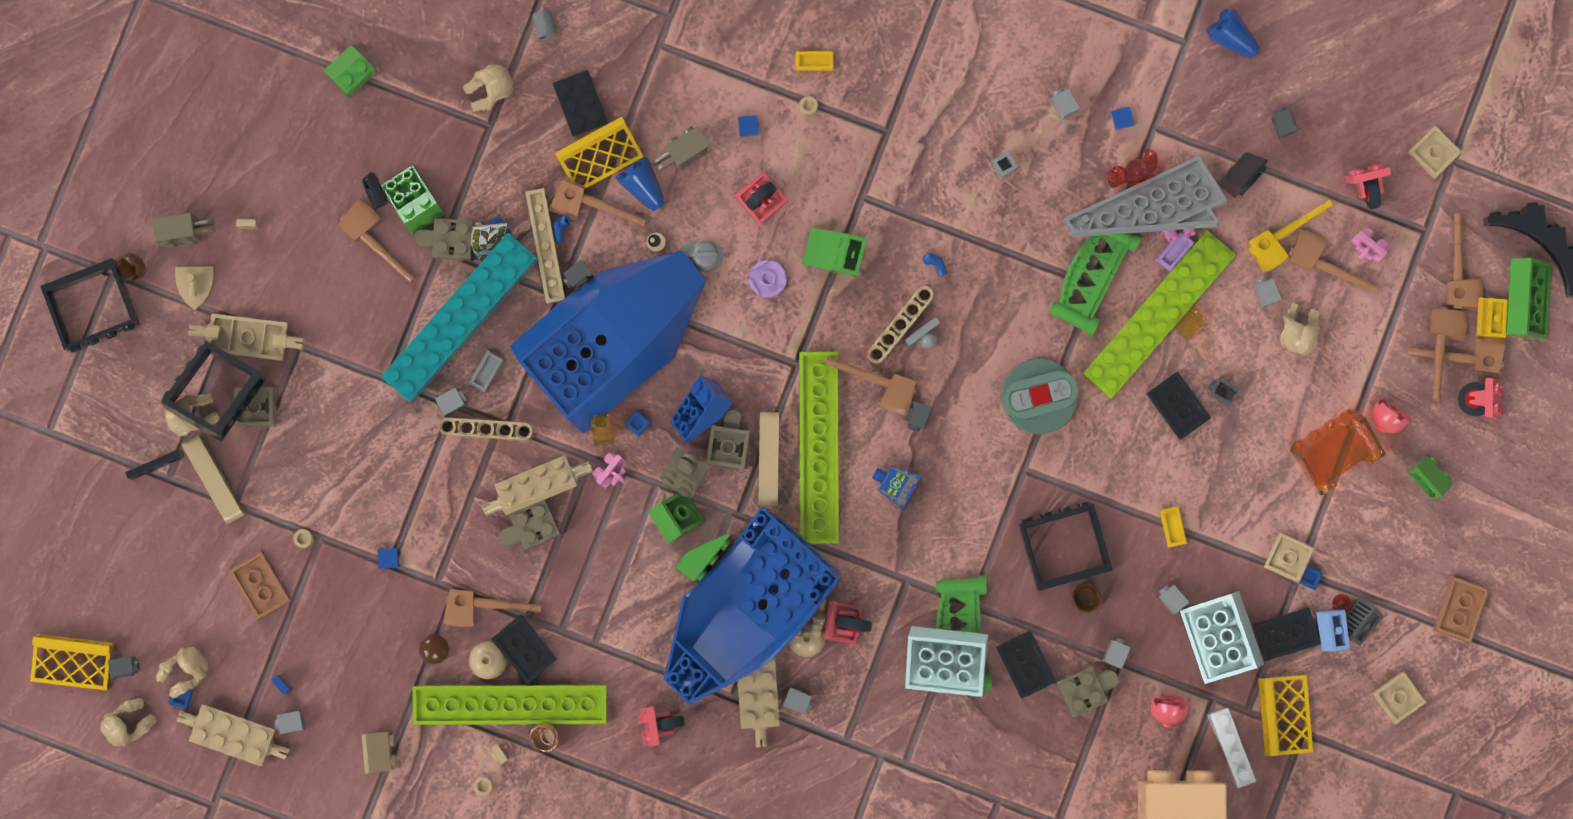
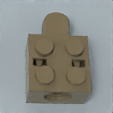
[652,126,711,172]
[152,213,216,249]
[415,219,475,262]
[234,369,277,428]
[706,410,750,470]
[659,447,709,499]
[499,500,562,551]
[1055,666,1118,718]

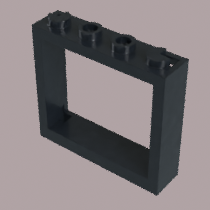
[40,258,140,353]
[161,341,266,442]
[1018,501,1113,591]

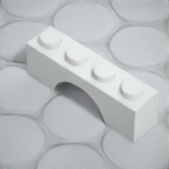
[1207,708,1256,788]

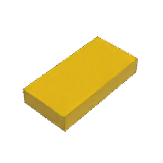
[796,51,834,71]
[1159,506,1187,548]

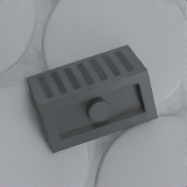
[1346,598,1384,646]

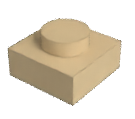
[491,743,510,764]

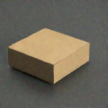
[236,219,259,229]

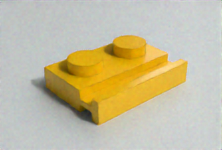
[1476,297,1508,338]

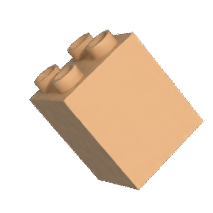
[1138,770,1226,819]

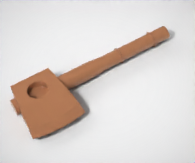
[549,179,647,226]
[338,199,415,283]
[1447,213,1484,309]
[1288,229,1379,294]
[1430,307,1467,401]
[1407,336,1506,374]
[825,357,917,415]
[443,589,542,627]

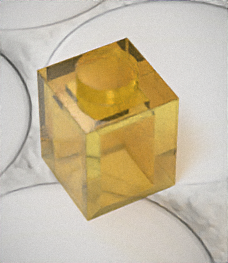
[1173,309,1205,340]
[591,414,613,446]

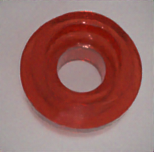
[1332,594,1352,613]

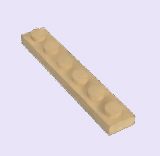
[525,188,565,304]

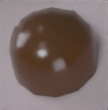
[118,253,146,283]
[1072,582,1101,613]
[418,635,449,664]

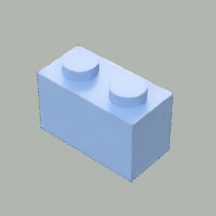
[1316,610,1350,651]

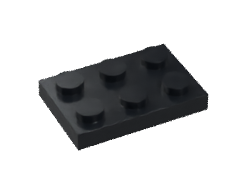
[553,70,608,137]
[1146,371,1211,441]
[1253,607,1321,661]
[491,614,558,684]
[996,630,1056,699]

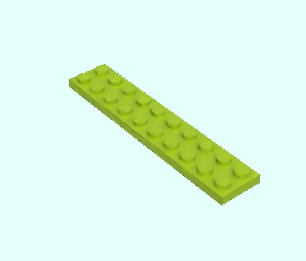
[1082,230,1236,399]
[799,352,839,544]
[413,684,607,725]

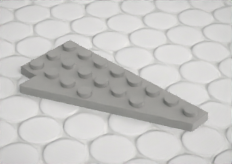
[1064,156,1227,237]

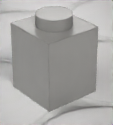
[1050,88,1080,120]
[990,151,1018,180]
[1253,277,1282,308]
[435,388,467,417]
[1157,584,1189,615]
[1102,638,1131,669]
[783,687,814,714]
[274,710,306,734]

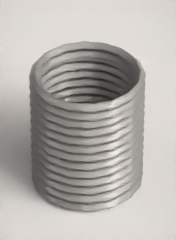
[532,10,557,40]

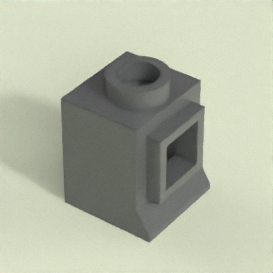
[1271,107,1299,139]
[563,260,593,289]
[1207,377,1239,407]
[906,401,931,432]
[108,656,140,679]

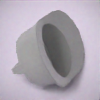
[680,241,724,272]

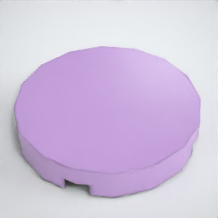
[749,260,787,298]

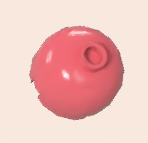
[1372,398,1411,434]
[1151,694,1190,728]

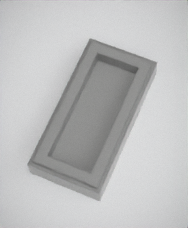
[469,350,504,393]

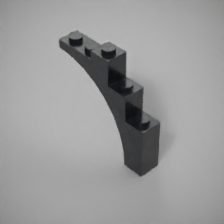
[1484,202,1573,297]

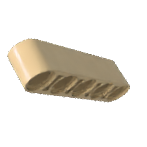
[868,286,933,364]
[758,412,779,506]
[439,418,534,441]
[182,434,245,524]

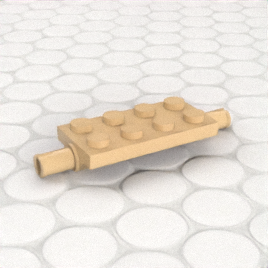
[188,314,305,361]
[482,455,593,517]
[738,657,780,747]
[177,704,290,767]

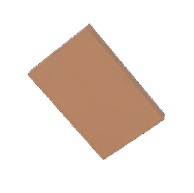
[229,551,292,620]
[1433,576,1490,644]

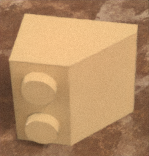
[362,731,396,774]

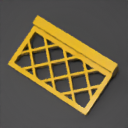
[555,117,644,189]
[30,634,114,691]
[1258,675,1313,756]

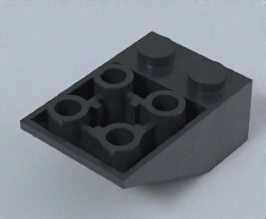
[1218,152,1268,198]

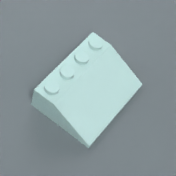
[1180,591,1264,684]
[905,626,988,697]

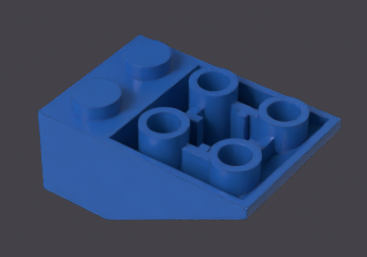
[670,375,733,443]

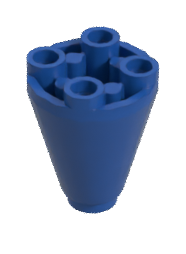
[1206,8,1260,58]
[615,156,665,212]

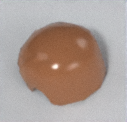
[529,723,560,752]

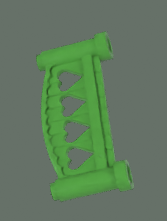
[1049,233,1143,337]
[936,575,992,691]

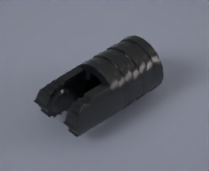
[362,172,388,209]

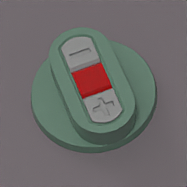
[1001,358,1078,435]

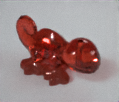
[1106,149,1158,189]

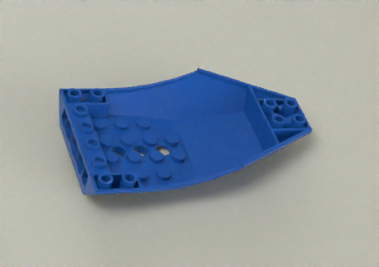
[510,251,707,433]
[664,507,841,705]

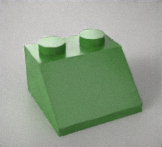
[324,45,377,98]
[1406,456,1453,500]
[648,492,705,544]

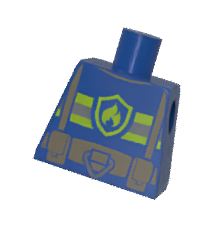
[872,466,921,510]

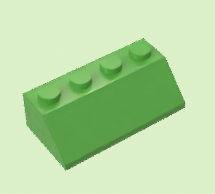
[1506,258,1552,339]

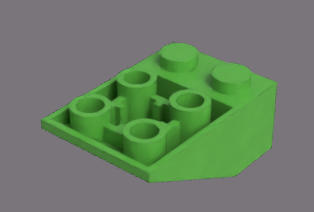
[381,165,444,236]
[802,228,867,278]
[676,534,731,582]

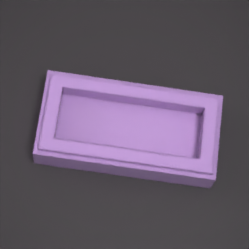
[1156,231,1195,272]

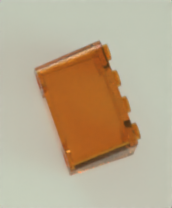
[1290,409,1386,496]

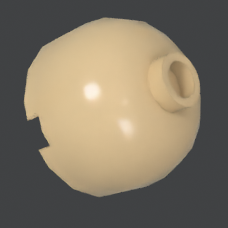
[788,619,826,657]
[469,641,508,680]

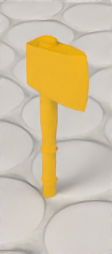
[1247,200,1333,273]

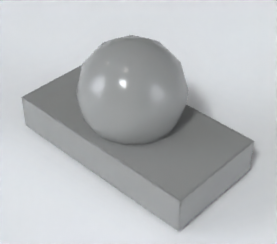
[905,317,940,349]

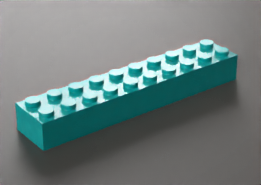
[381,233,538,403]

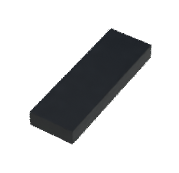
[125,449,184,480]

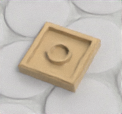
[1407,126,1462,179]
[1264,532,1315,583]
[1372,671,1427,725]

